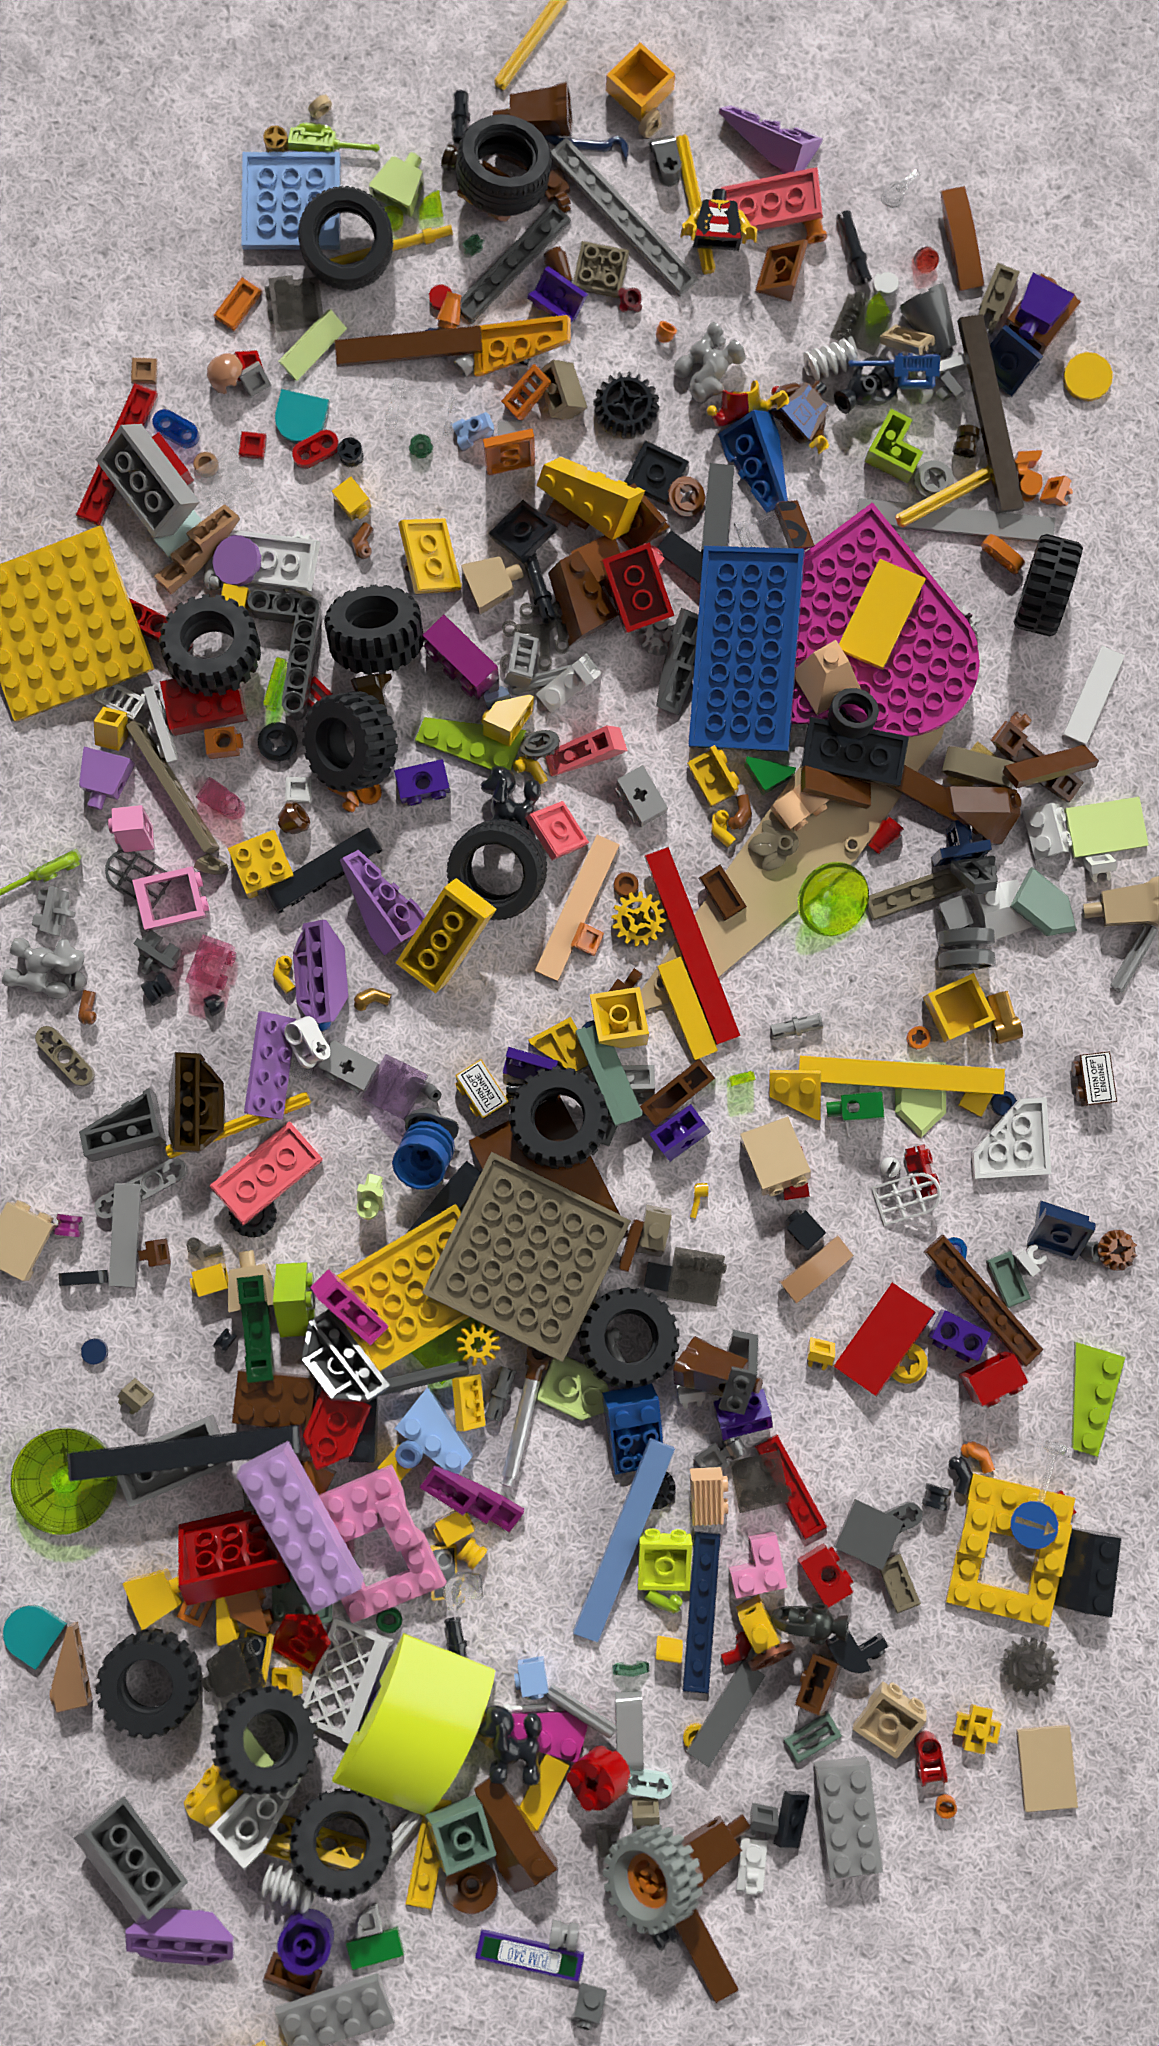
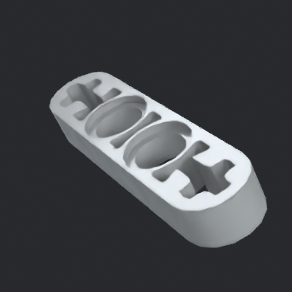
[94,1158,187,1219]

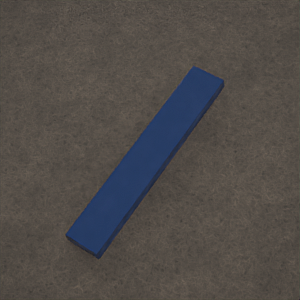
[682,1531,721,1694]

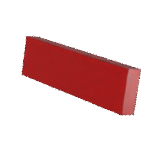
[754,1434,827,1540]

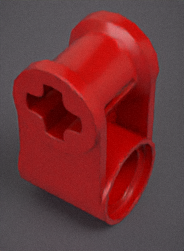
[914,1731,948,1787]

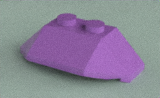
[293,920,348,1024]
[125,1908,234,1966]

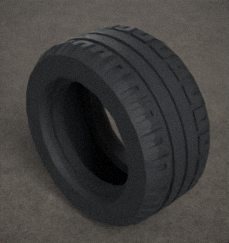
[456,114,552,217]
[298,186,393,291]
[446,819,547,921]

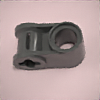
[649,135,681,187]

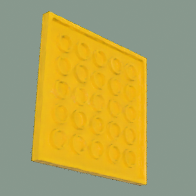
[0,525,155,722]

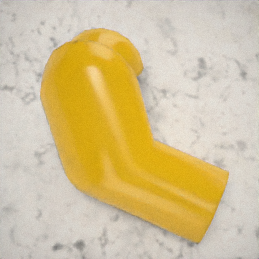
[513,756,548,785]

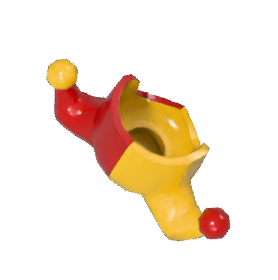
[706,380,779,427]

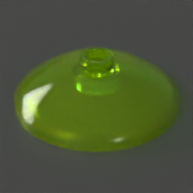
[797,862,869,936]

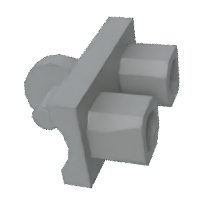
[32,886,75,936]

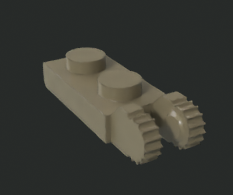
[978,263,1020,334]

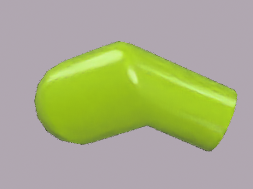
[644,1590,683,1614]

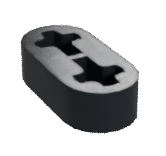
[58,1270,108,1286]

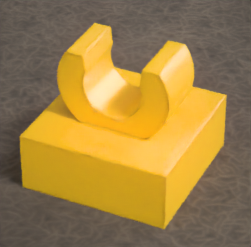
[807,1337,835,1371]

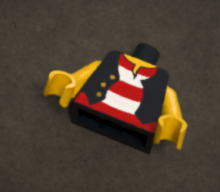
[680,188,757,251]

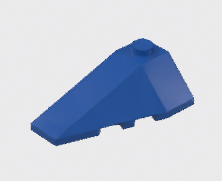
[718,410,788,513]

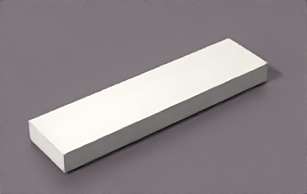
[1062,646,1125,745]

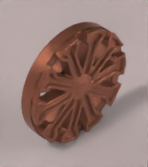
[748,1641,796,1671]

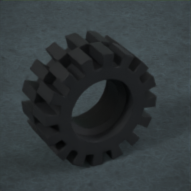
[229,1201,277,1238]

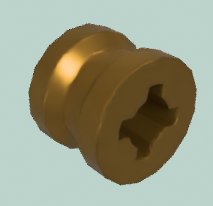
[263,125,289,152]

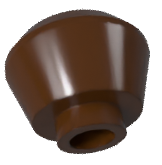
[278,802,310,834]

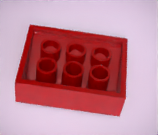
[178,1507,291,1606]

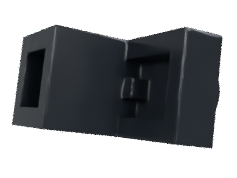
[825,1630,889,1673]

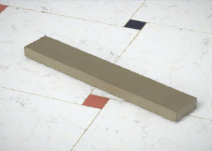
[126,721,219,854]

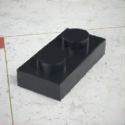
[773,1791,810,1848]

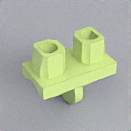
[356,1174,384,1220]

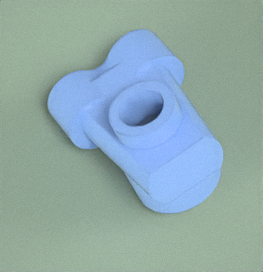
[452,412,494,451]

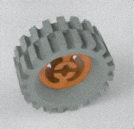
[603,1824,702,1935]

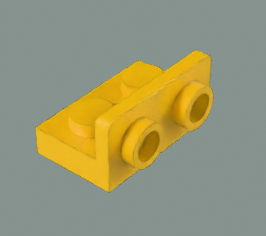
[452,1374,486,1431]

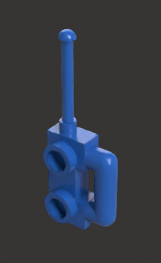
[849,353,940,389]

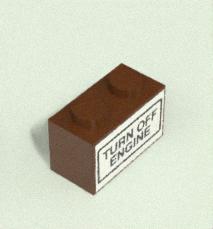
[1071,1051,1117,1107]

